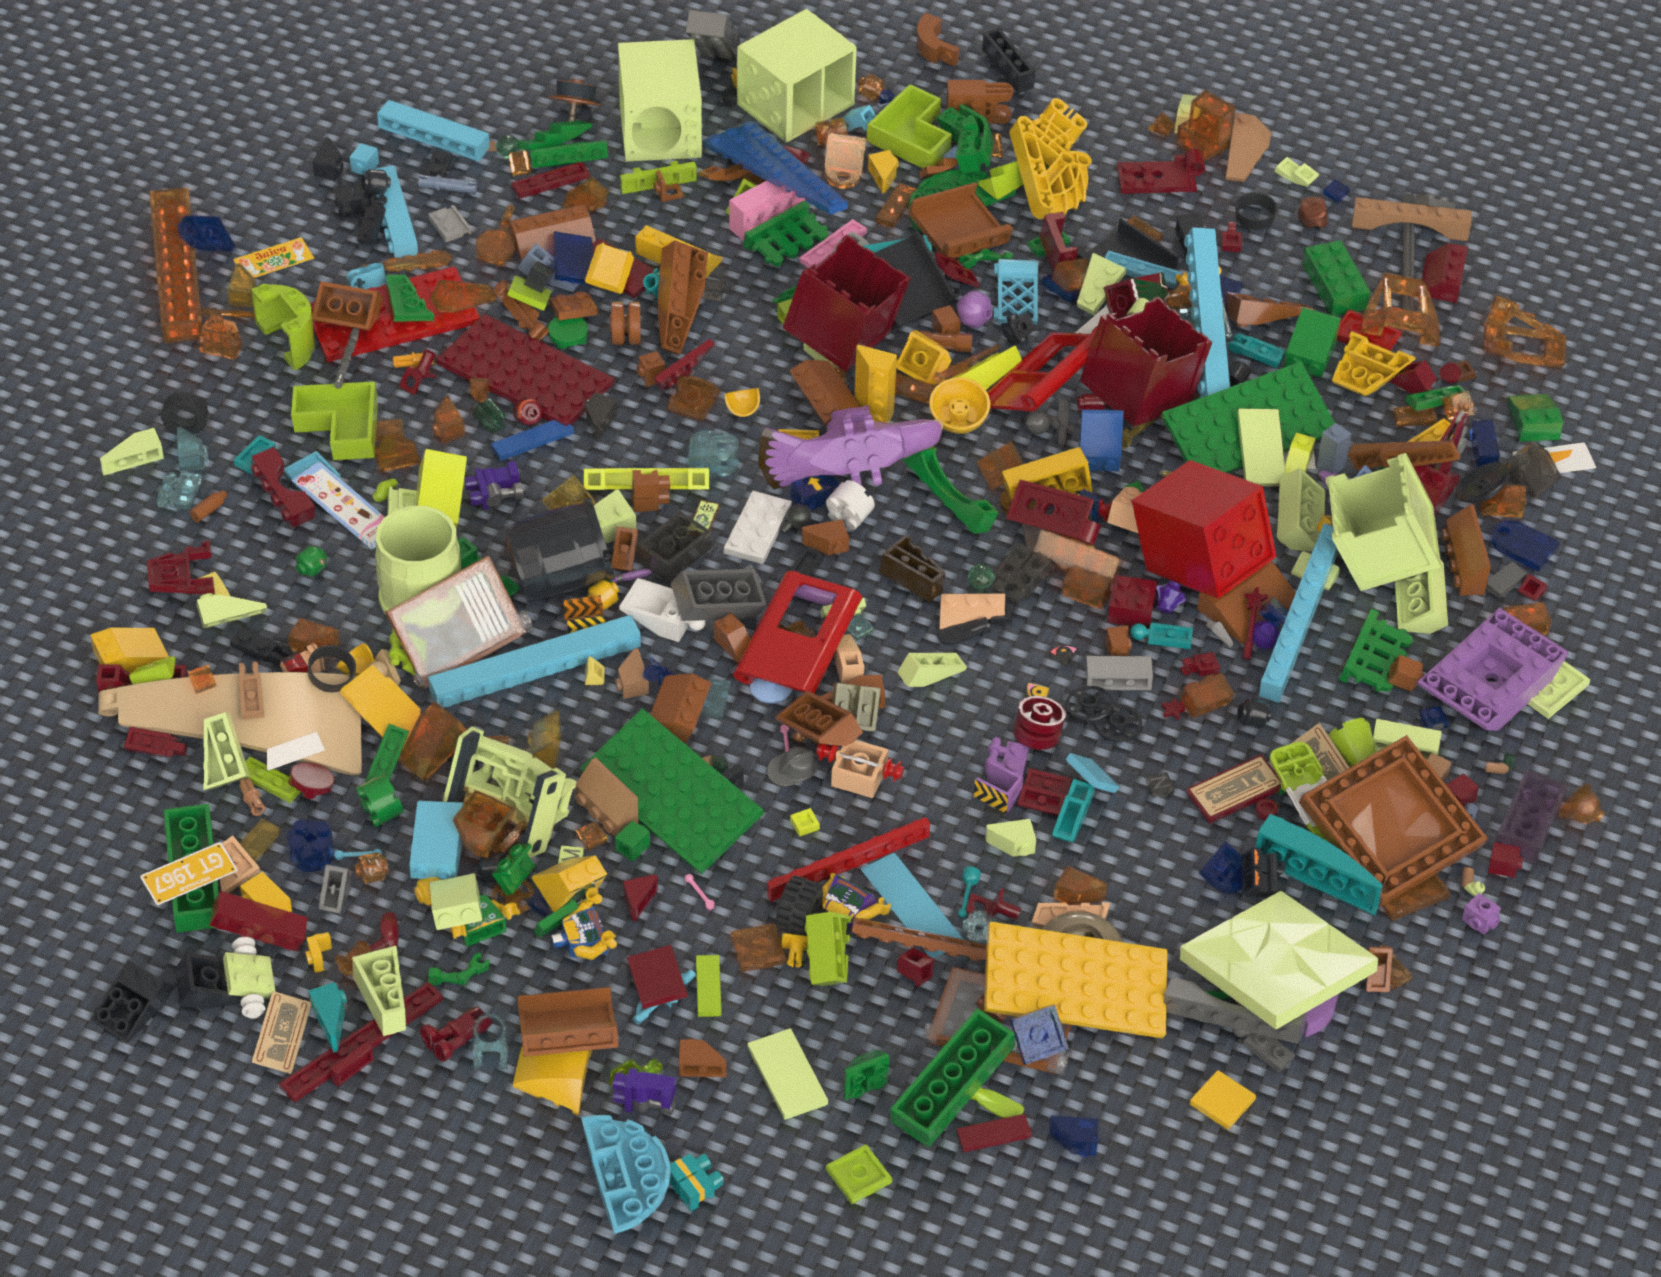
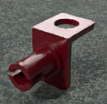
[399,349,437,395]
[966,888,1021,922]

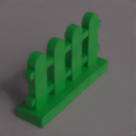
[743,200,828,267]
[1339,608,1413,692]

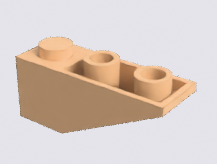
[834,634,864,684]

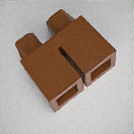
[631,470,670,512]

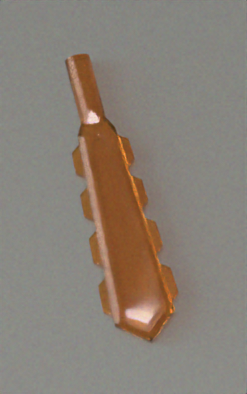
[362,250,452,272]

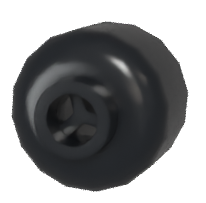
[361,169,391,195]
[1237,699,1271,728]
[477,852,507,883]

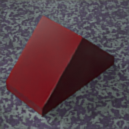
[623,874,658,922]

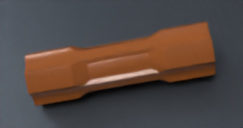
[913,330,972,352]

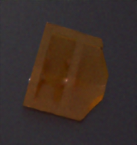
[375,434,421,472]

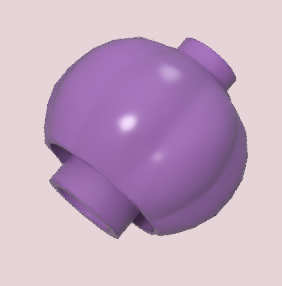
[956,291,993,328]

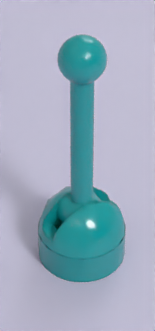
[958,867,981,917]

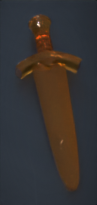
[934,344,1000,384]

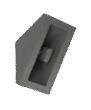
[319,864,351,914]

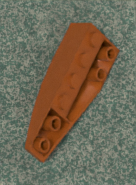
[658,240,708,355]

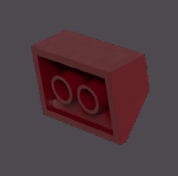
[1418,243,1468,303]

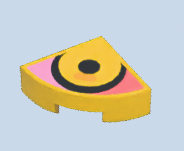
[1027,683,1049,697]

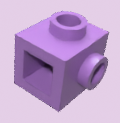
[1462,893,1501,934]

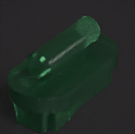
[473,399,506,433]

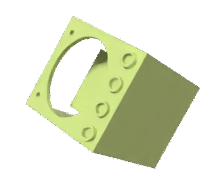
[618,39,702,161]

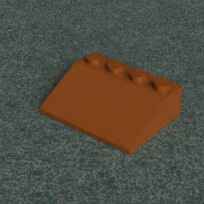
[1197,561,1296,645]

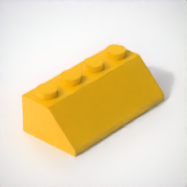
[855,345,897,423]

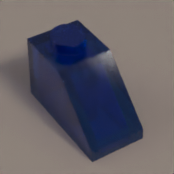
[1049,1116,1098,1157]

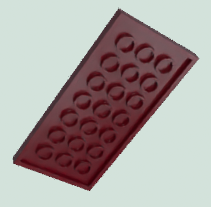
[436,314,614,426]

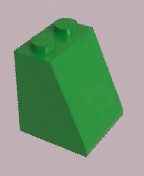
[1284,307,1341,377]

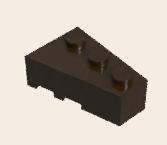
[879,534,946,602]

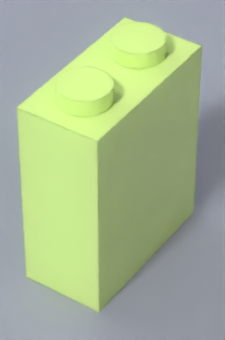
[430,873,482,930]

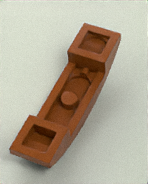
[698,164,751,181]

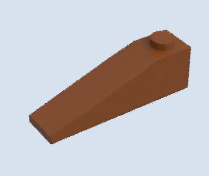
[1225,292,1313,327]

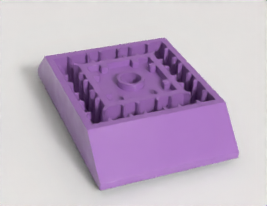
[1417,608,1568,731]

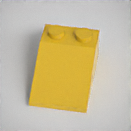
[90,628,169,673]

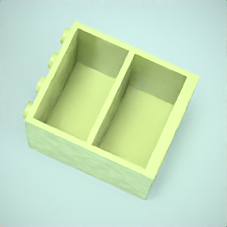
[737,9,856,143]

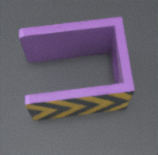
[974,761,1023,814]

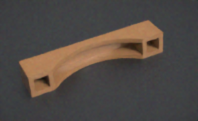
[1352,197,1472,241]

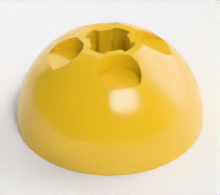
[929,377,990,434]

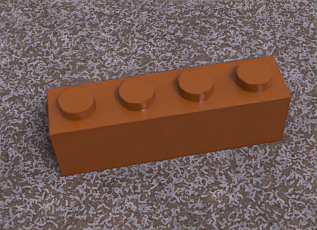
[510,204,596,262]
[789,360,860,428]
[1441,504,1491,596]
[775,691,863,746]

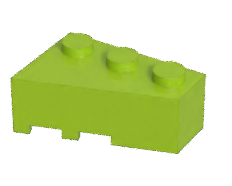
[805,912,851,986]

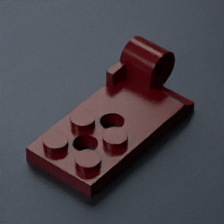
[1117,149,1205,194]
[1006,479,1101,546]

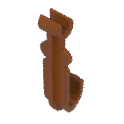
[492,280,549,341]

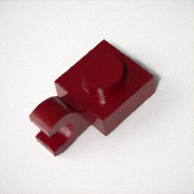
[1222,222,1242,252]
[1180,652,1221,677]

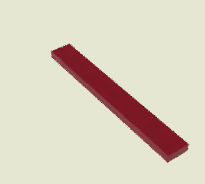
[279,982,443,1103]

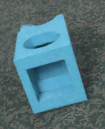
[840,105,876,132]

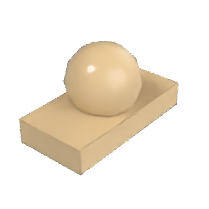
[367,649,401,685]

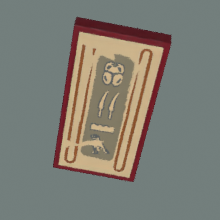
[1186,754,1281,824]

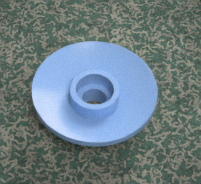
[750,678,793,704]

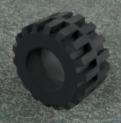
[776,875,823,936]

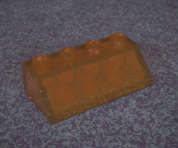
[1033,529,1125,585]

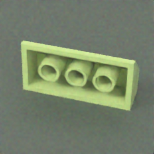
[1277,468,1325,552]
[1395,560,1448,634]

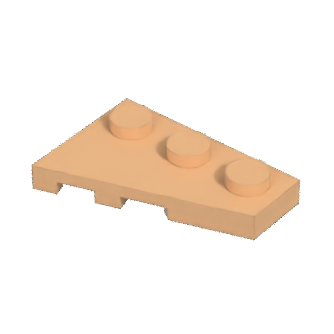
[940,594,1005,629]

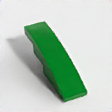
[519,120,592,151]

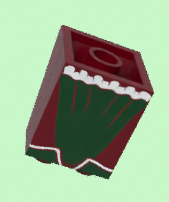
[1103,272,1173,320]

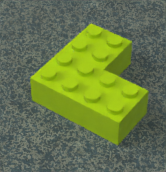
[867,84,952,168]
[291,382,378,460]

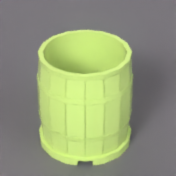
[375,506,463,628]

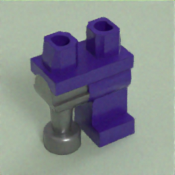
[465,461,524,510]
[613,1068,676,1115]

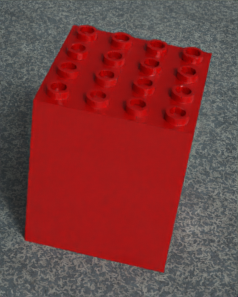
[1131,460,1277,599]

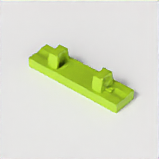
[620,161,697,194]

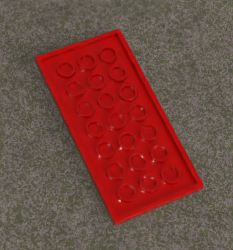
[310,266,480,363]

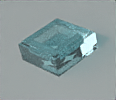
[846,614,874,641]

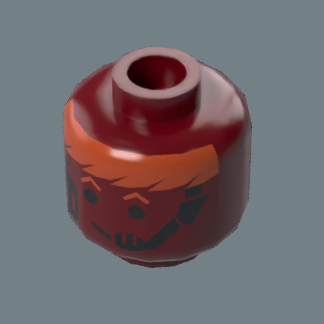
[512,398,543,425]

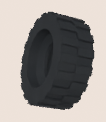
[161,392,209,436]

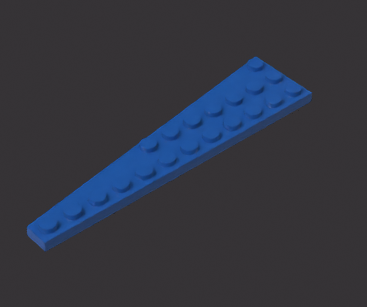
[703,121,848,215]

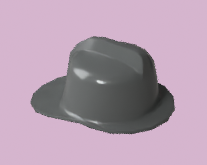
[767,746,818,787]

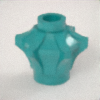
[643,268,660,299]

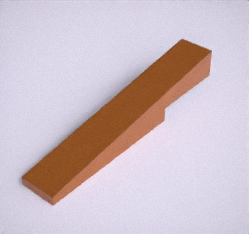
[1348,440,1461,470]

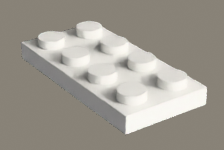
[724,491,792,564]

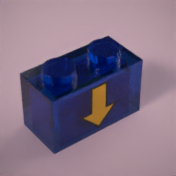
[791,475,839,510]

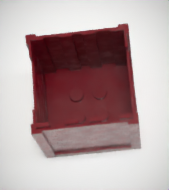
[782,234,911,372]
[1080,297,1212,427]

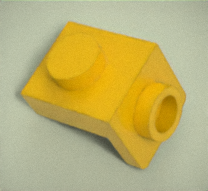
[305,932,332,973]

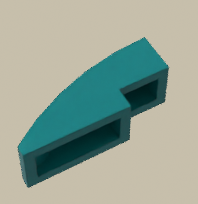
[1052,779,1095,843]

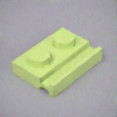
[387,487,417,516]

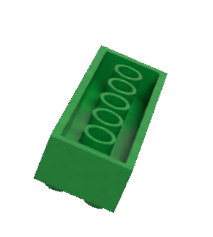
[164,804,219,933]
[890,1008,1015,1148]

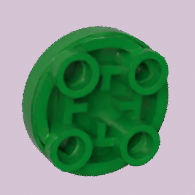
[548,317,588,349]

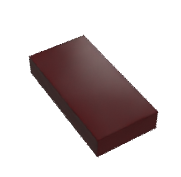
[330,1041,374,1086]

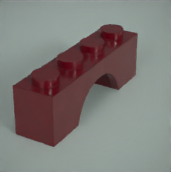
[250,447,315,528]
[96,665,188,694]

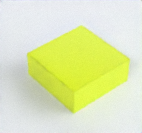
[790,808,820,837]

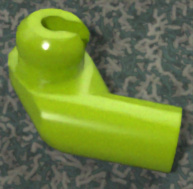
[373,478,398,502]

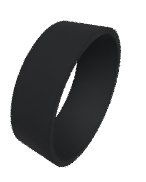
[1235,192,1278,230]
[308,645,356,693]

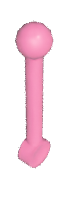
[780,724,789,752]
[685,874,714,910]

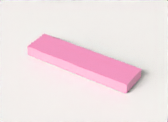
[800,219,867,268]

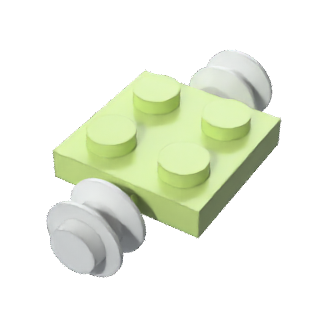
[223,936,275,1019]

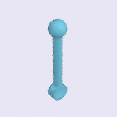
[334,849,382,860]

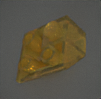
[541,475,597,510]

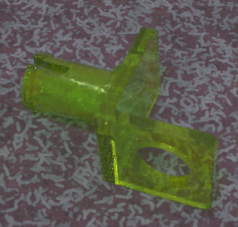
[608,1058,663,1087]

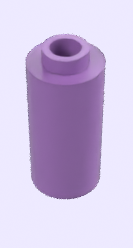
[794,585,837,606]

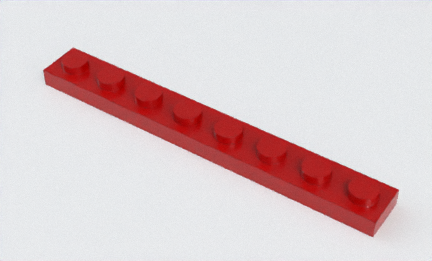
[767,817,930,902]

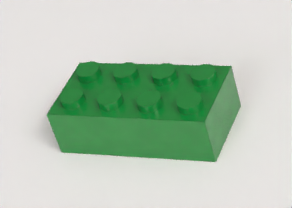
[1302,240,1371,316]

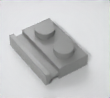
[428,205,471,242]

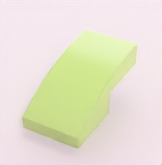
[1274,157,1319,187]

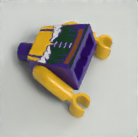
[821,873,891,928]

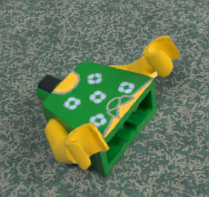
[450,895,520,947]

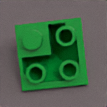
[844,1049,889,1100]

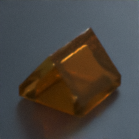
[470,378,489,405]

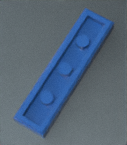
[491,420,574,461]

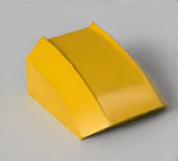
[896,330,951,387]

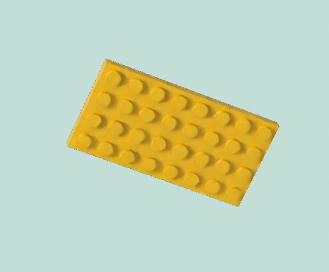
[984,922,1167,1039]

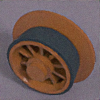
[548,78,601,121]

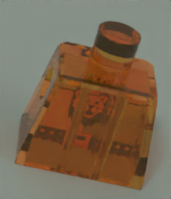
[199,313,243,360]

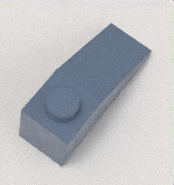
[517,244,582,292]

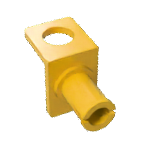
[782,933,808,968]

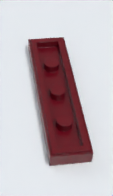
[511,162,590,199]

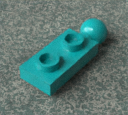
[1130,623,1193,649]

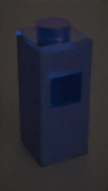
[1470,420,1500,468]

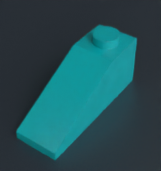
[308,982,347,1053]

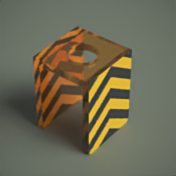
[564,595,605,634]

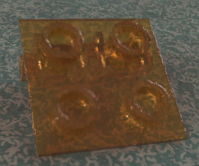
[977,441,1024,491]

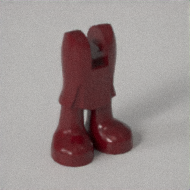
[420,1006,493,1062]

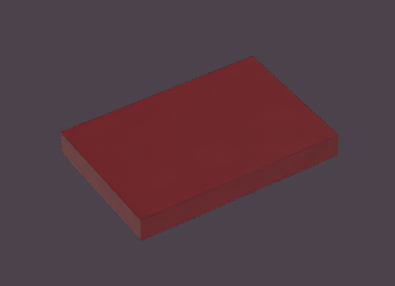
[627,945,688,1009]

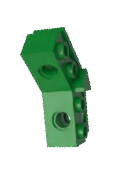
[937,104,994,174]

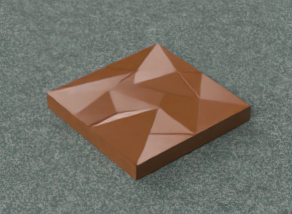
[1299,735,1488,908]

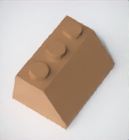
[575,757,638,836]

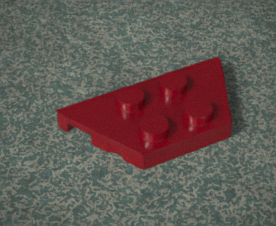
[654,339,715,391]

